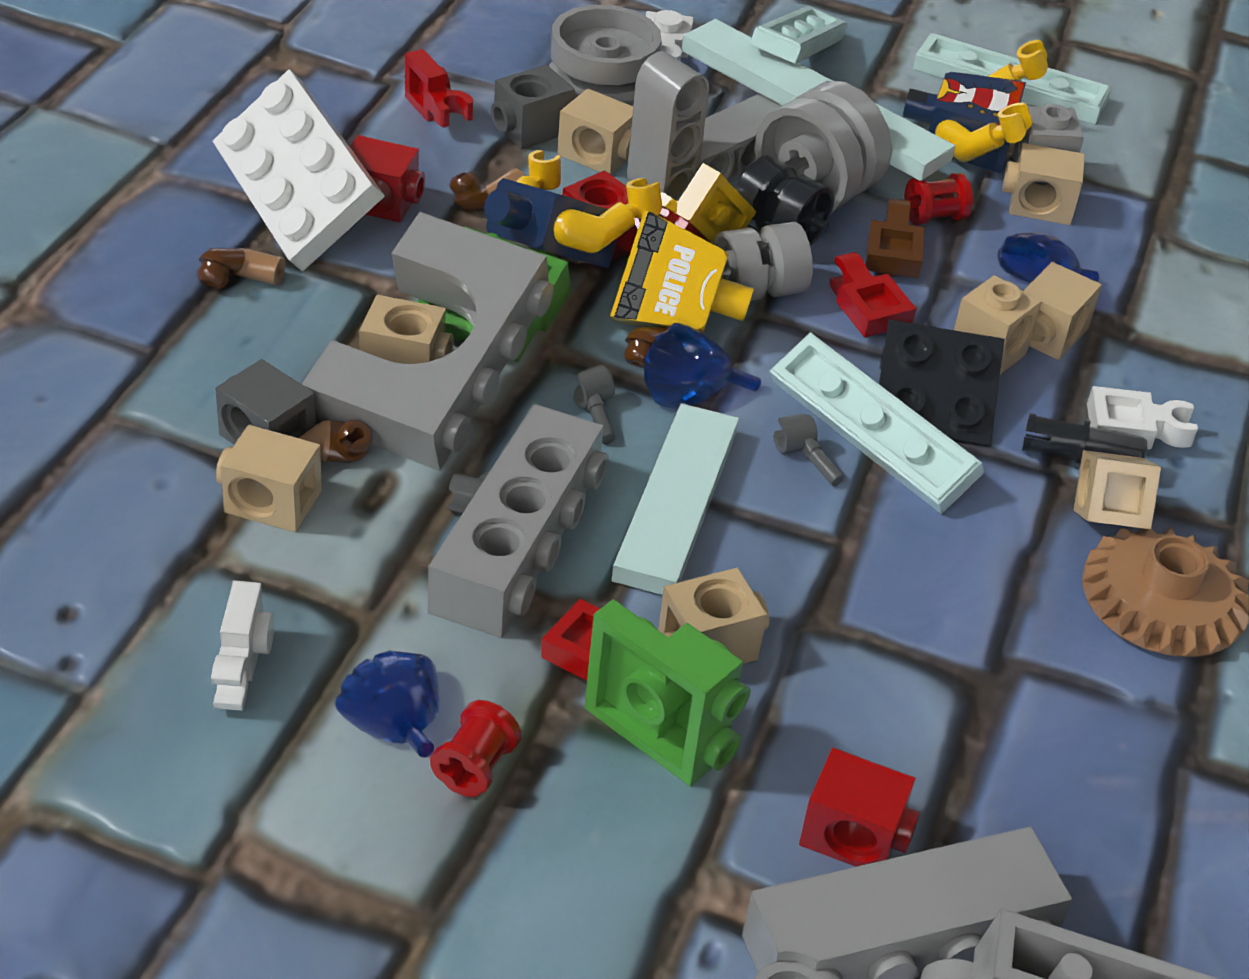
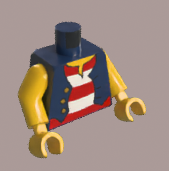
[903,40,1048,173]
[484,150,662,269]

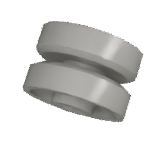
[549,5,662,106]
[754,81,892,212]

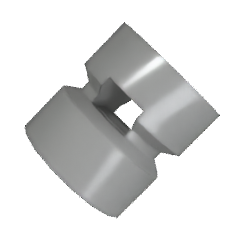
[714,222,813,301]

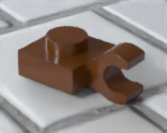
[865,198,925,278]

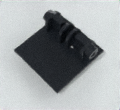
[879,320,1005,447]

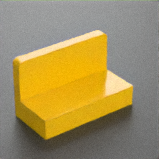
[648,163,756,244]

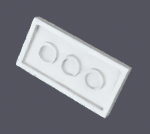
[213,69,385,272]

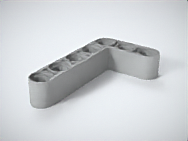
[627,51,781,201]

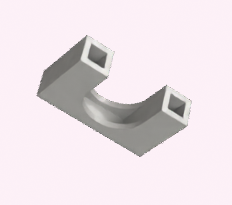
[302,212,554,471]

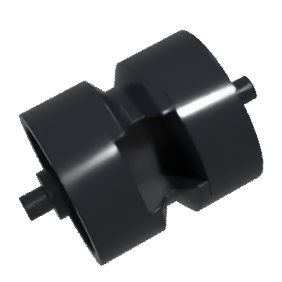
[735,155,834,246]

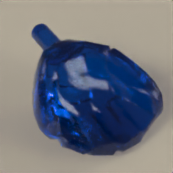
[997,233,1099,283]
[644,323,761,408]
[335,650,440,758]

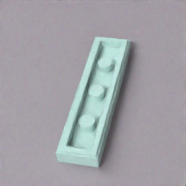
[750,6,848,64]
[913,33,1112,124]
[769,332,984,515]
[612,403,739,595]

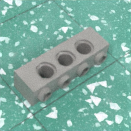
[428,404,609,638]

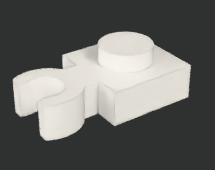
[646,10,693,61]
[1087,386,1198,449]
[211,580,274,711]

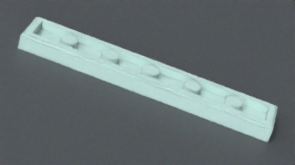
[681,19,955,181]

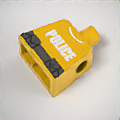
[610,210,754,335]

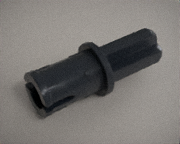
[1022,413,1147,467]

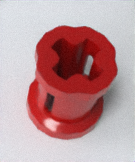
[904,173,973,225]
[430,700,522,798]

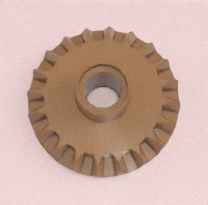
[1082,526,1249,657]

